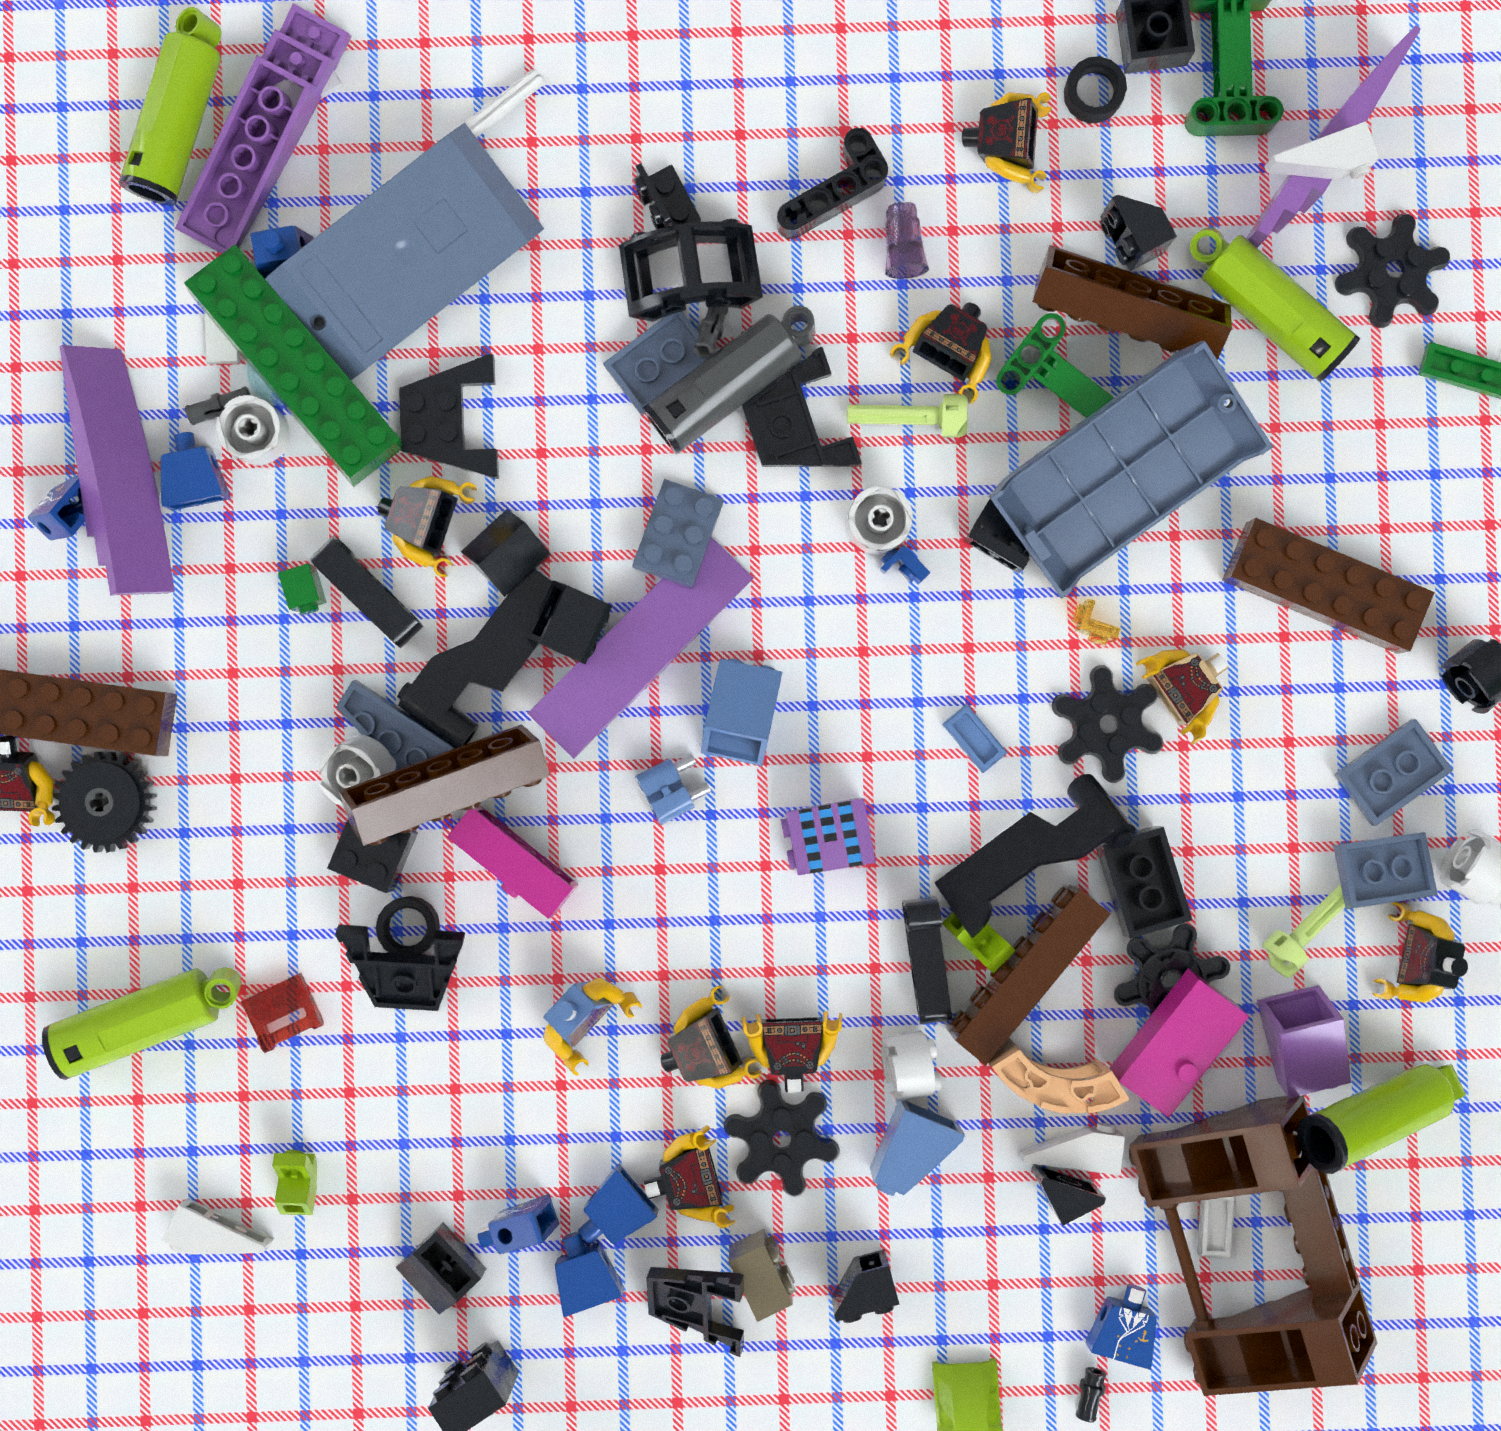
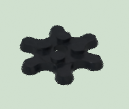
[1335,214,1450,328]
[1051,665,1164,783]
[1114,923,1230,1016]
[724,1080,840,1197]

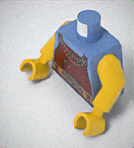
[543,978,642,1076]

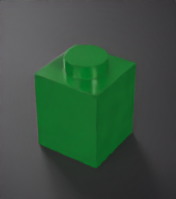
[278,563,327,615]

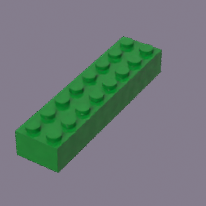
[184,244,402,487]

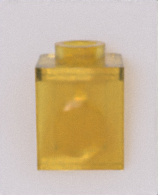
[1073,599,1121,646]

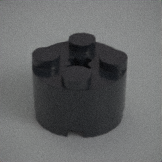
[1441,639,1501,714]

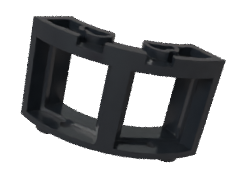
[619,219,763,322]

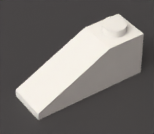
[1264,121,1380,180]
[1019,1123,1125,1175]
[161,1198,274,1255]

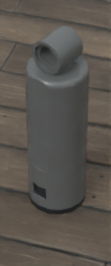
[642,305,816,455]

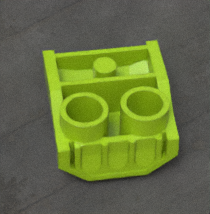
[932,1358,1003,1431]

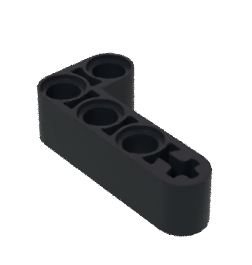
[777,128,888,239]
[310,535,424,648]
[902,896,952,1025]

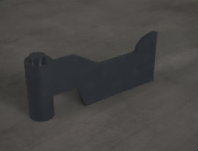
[397,569,553,748]
[934,774,1136,938]

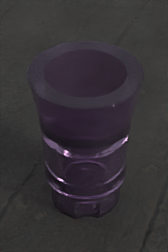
[885,202,929,279]

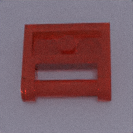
[241,973,324,1053]

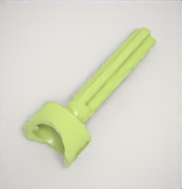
[847,394,968,438]
[1262,884,1345,978]

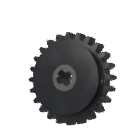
[52,752,157,853]

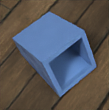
[701,659,783,766]
[870,1100,965,1196]

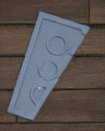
[336,680,455,770]

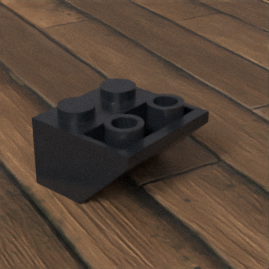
[1100,195,1177,272]
[527,580,612,664]
[395,1222,487,1315]
[832,1249,900,1323]

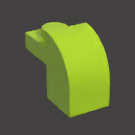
[942,912,1016,974]
[272,1150,317,1215]

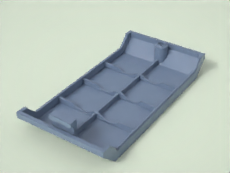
[265,122,544,380]
[989,341,1273,599]

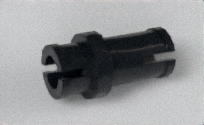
[1075,1367,1106,1423]

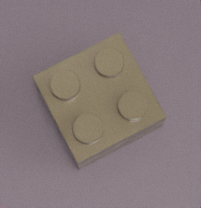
[729,1229,796,1322]

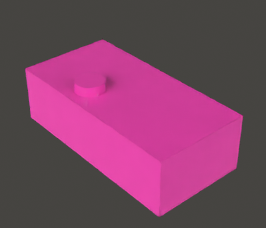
[447,805,579,919]
[1109,968,1250,1118]

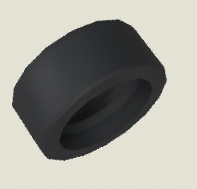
[1063,56,1127,123]
[375,896,440,955]

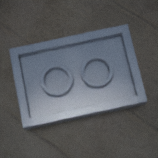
[603,311,714,416]
[632,479,724,589]
[1334,719,1453,826]
[1333,832,1438,909]

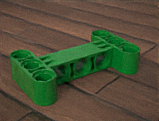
[1184,0,1284,137]
[996,313,1114,418]

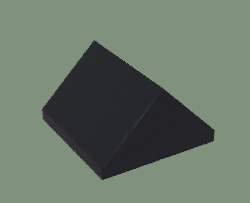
[460,509,551,597]
[1032,1164,1106,1226]

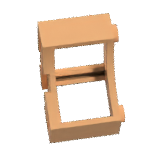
[988,1038,1129,1114]

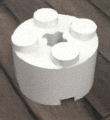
[216,395,290,465]
[847,486,913,555]
[318,735,396,807]
[1440,829,1501,904]
[881,1031,941,1102]

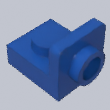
[880,545,931,584]

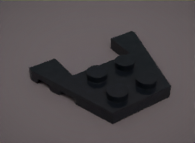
[742,347,862,467]
[399,354,499,479]
[335,924,465,1011]
[646,1267,744,1357]

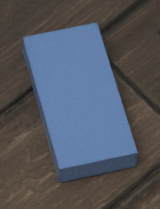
[942,704,1008,773]

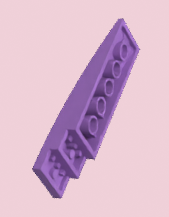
[175,3,352,253]
[1246,25,1421,248]
[59,345,175,596]
[527,537,754,759]

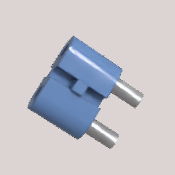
[635,754,711,825]

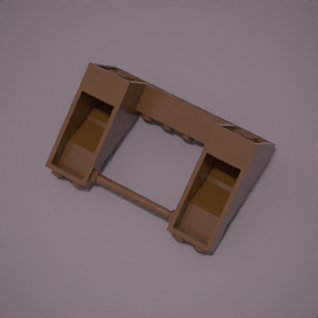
[1129,1095,1378,1396]

